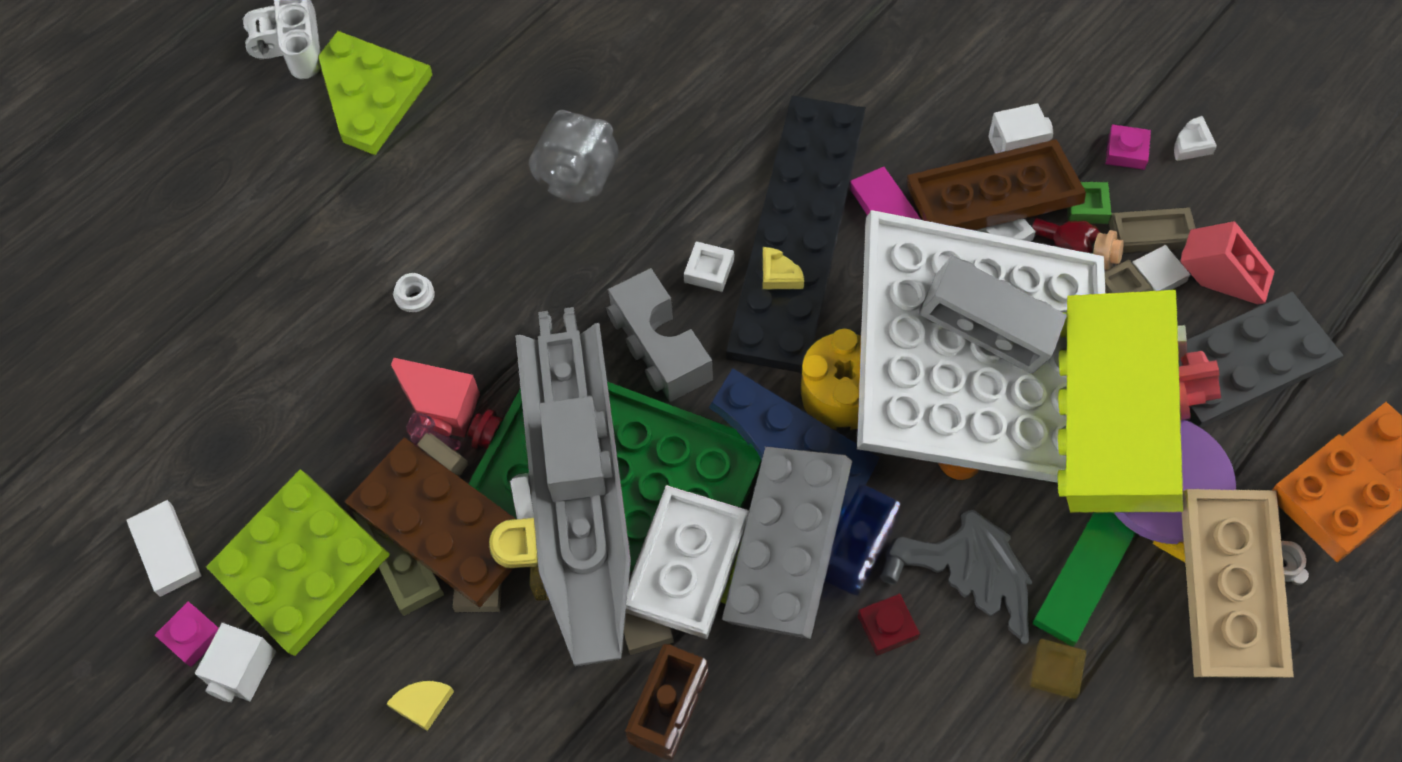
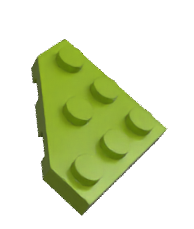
[318,31,433,155]

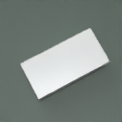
[126,500,202,597]

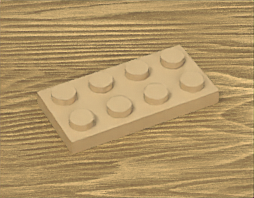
[1181,489,1294,678]

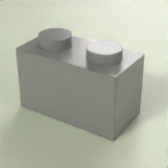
[539,396,613,502]

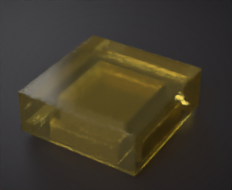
[1030,639,1087,699]

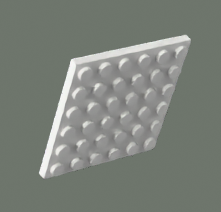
[857,210,1105,483]

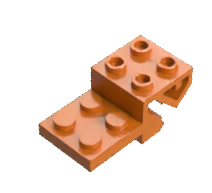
[1272,402,1402,563]

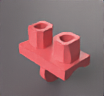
[1179,351,1221,420]

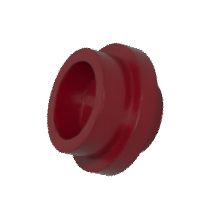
[468,409,503,450]

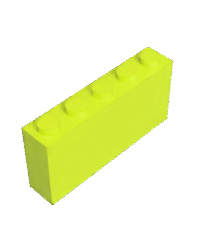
[1058,290,1184,512]

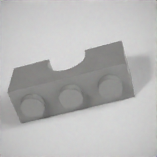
[606,268,713,402]

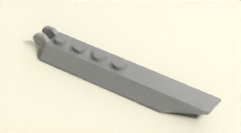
[515,307,631,666]

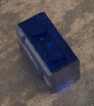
[824,485,901,596]

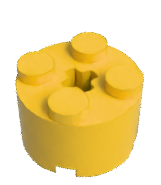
[801,328,861,430]

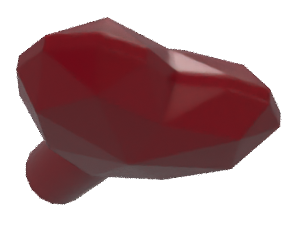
[1032,218,1100,254]

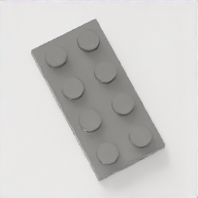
[722,447,852,639]

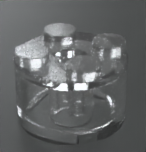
[529,110,619,202]

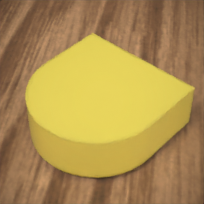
[489,518,538,568]

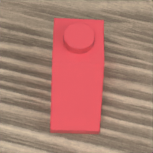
[1180,221,1275,304]
[391,358,480,438]

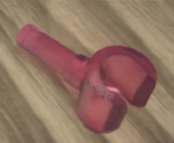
[406,413,461,451]

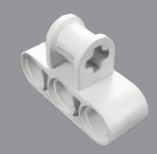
[243,0,321,79]

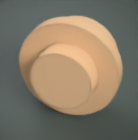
[1093,230,1124,271]

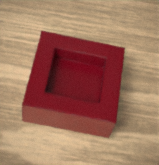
[858,593,920,656]

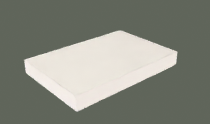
[626,485,749,639]

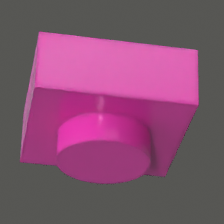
[1106,124,1151,170]
[155,601,219,667]

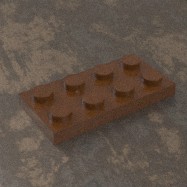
[907,139,1086,230]
[344,437,516,608]

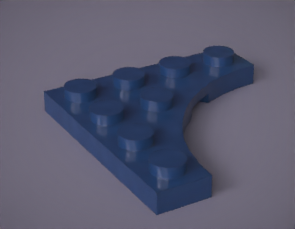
[709,368,880,547]

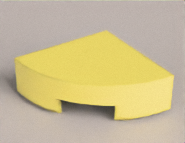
[763,247,804,289]
[387,681,454,731]

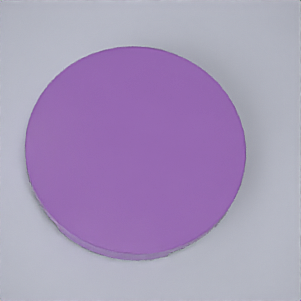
[1114,420,1236,544]

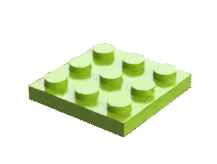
[206,469,390,656]

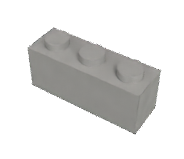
[919,255,1067,374]

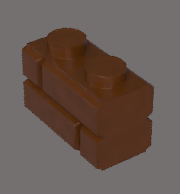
[625,644,709,761]

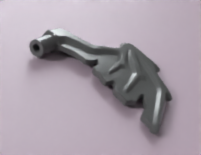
[880,510,1032,644]

